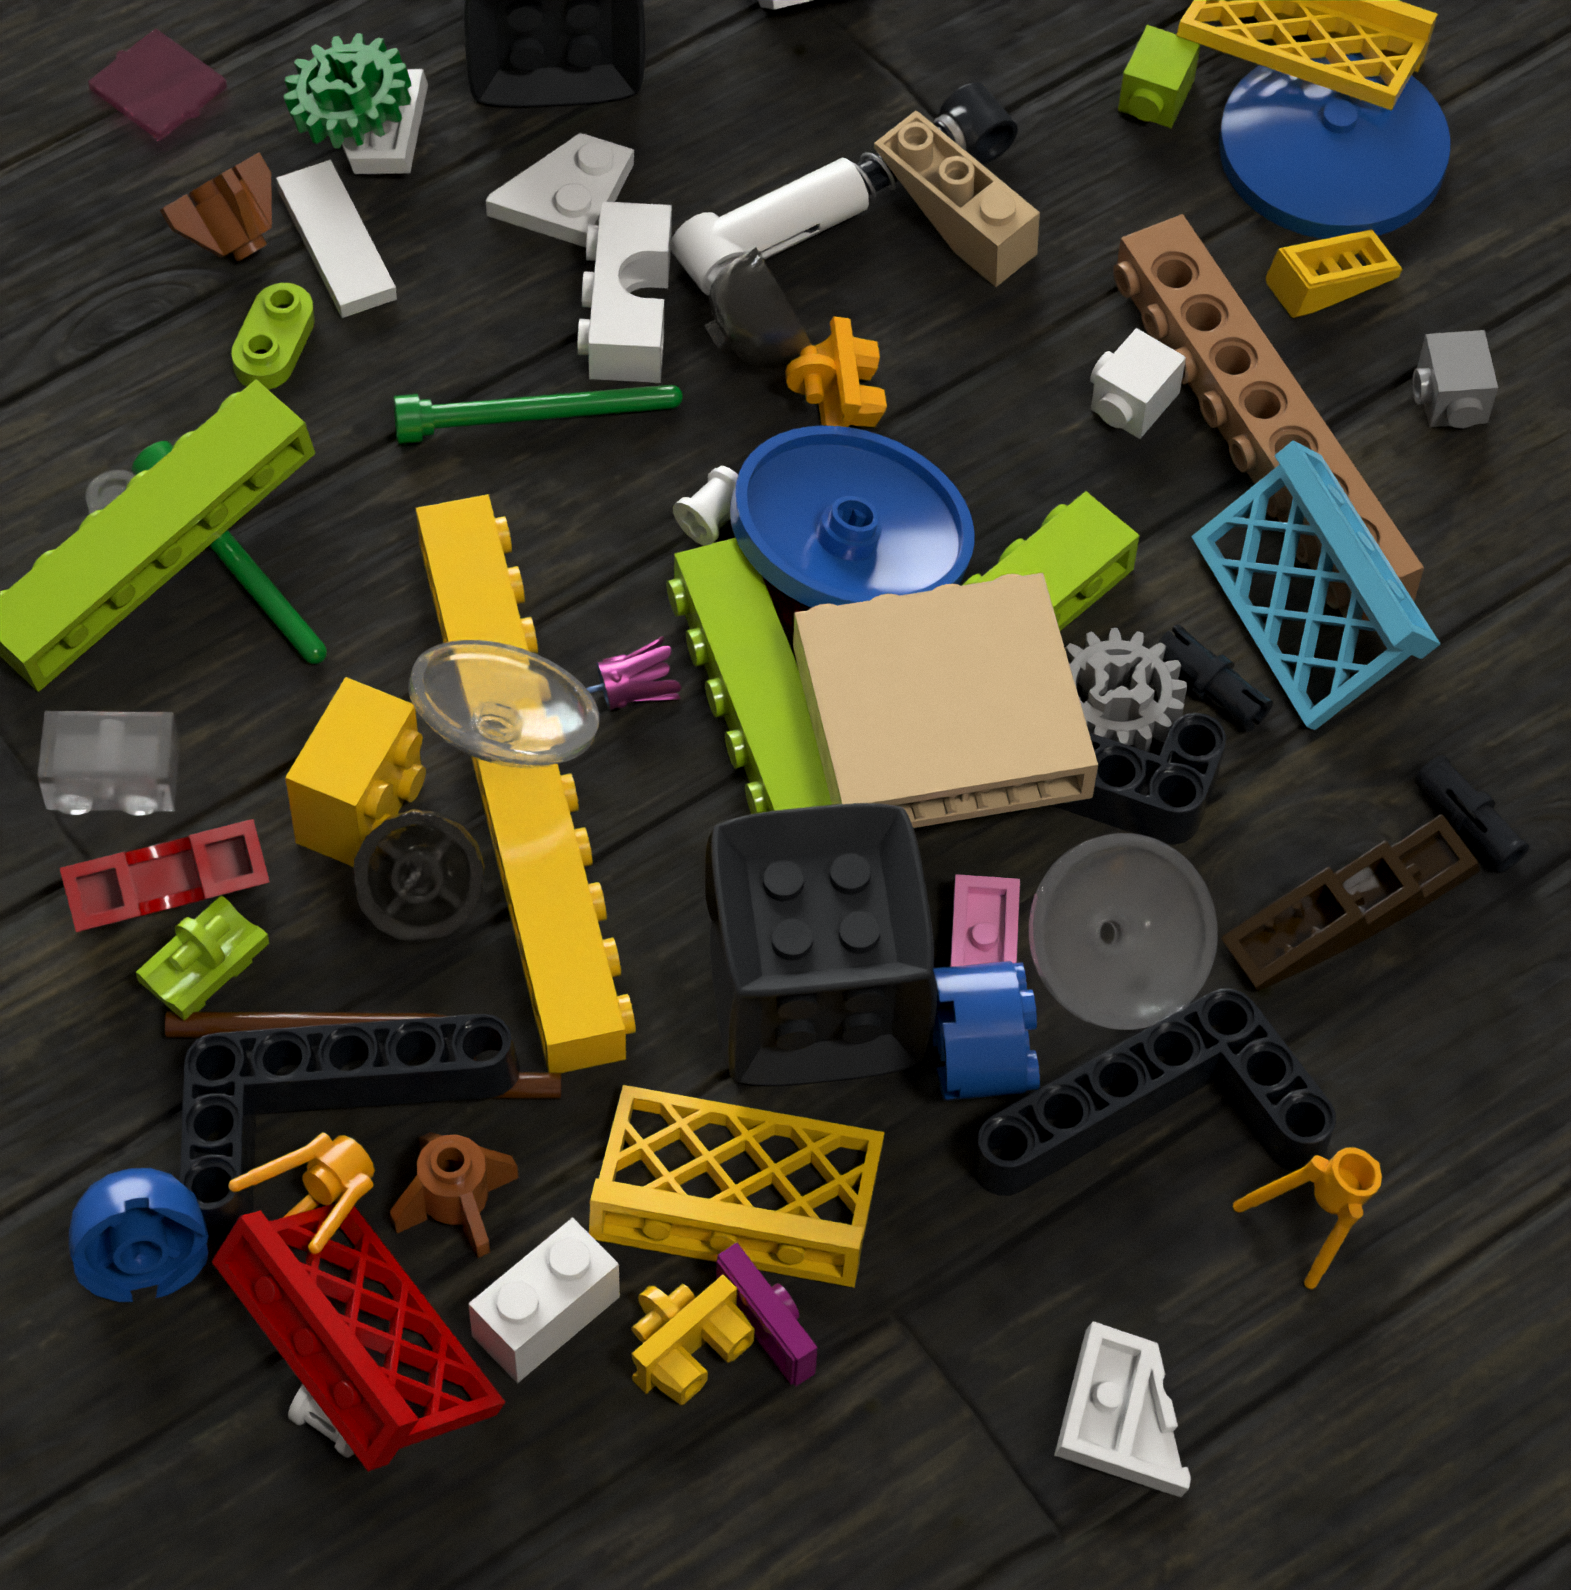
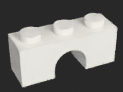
[578,202,672,383]

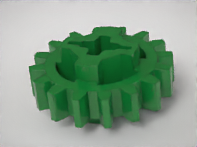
[283,33,412,148]

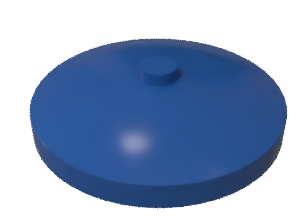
[1219,53,1450,239]
[730,426,975,608]

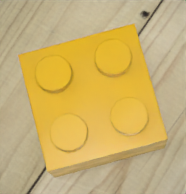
[285,677,426,871]

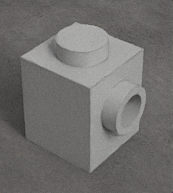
[1413,330,1498,428]

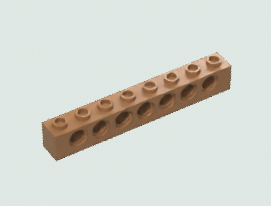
[1113,214,1424,621]

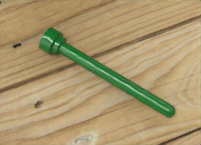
[393,385,683,444]
[132,441,327,664]

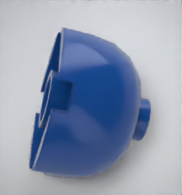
[69,1168,208,1302]

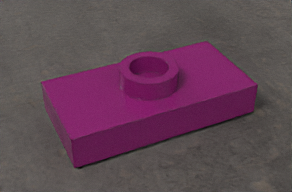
[716,1243,817,1387]

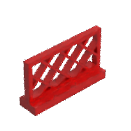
[212,1203,506,1471]

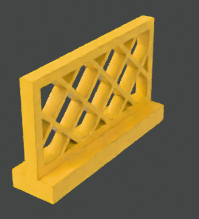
[1176,0,1438,110]
[589,1085,884,1288]

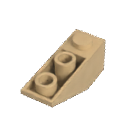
[874,110,1040,287]

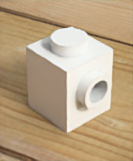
[1090,328,1186,439]

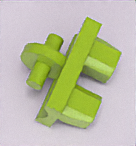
[136,895,269,1020]

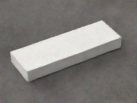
[276,160,397,318]

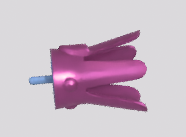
[584,636,682,710]

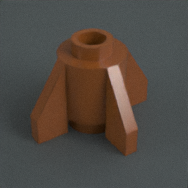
[160,152,272,262]
[389,1132,518,1258]

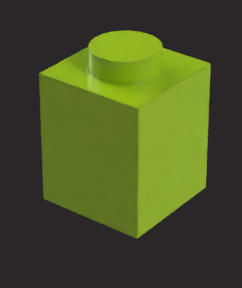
[1118,25,1200,128]

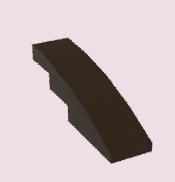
[1221,814,1480,992]

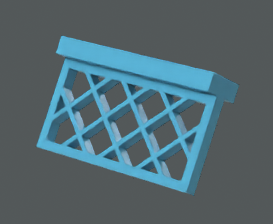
[1191,440,1440,730]

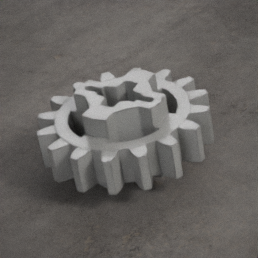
[1065,628,1187,752]

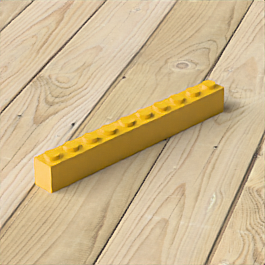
[416,494,636,1073]

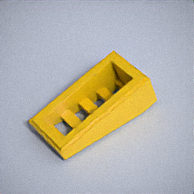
[1266,229,1402,318]

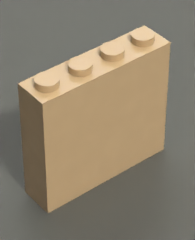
[793,573,1098,828]

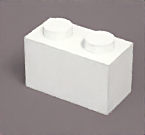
[469,1217,620,1383]

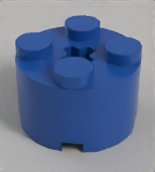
[933,961,1040,1101]

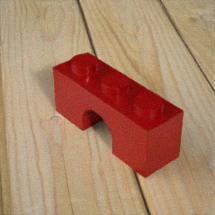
[59,819,270,933]

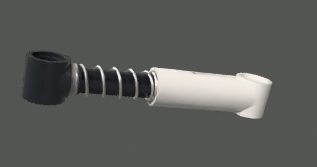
[670,83,1018,295]

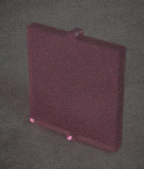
[88,28,227,141]

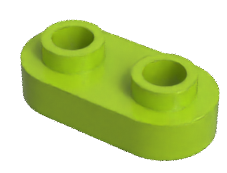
[231,283,315,390]

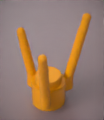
[228,1132,375,1254]
[1233,1148,1382,1289]

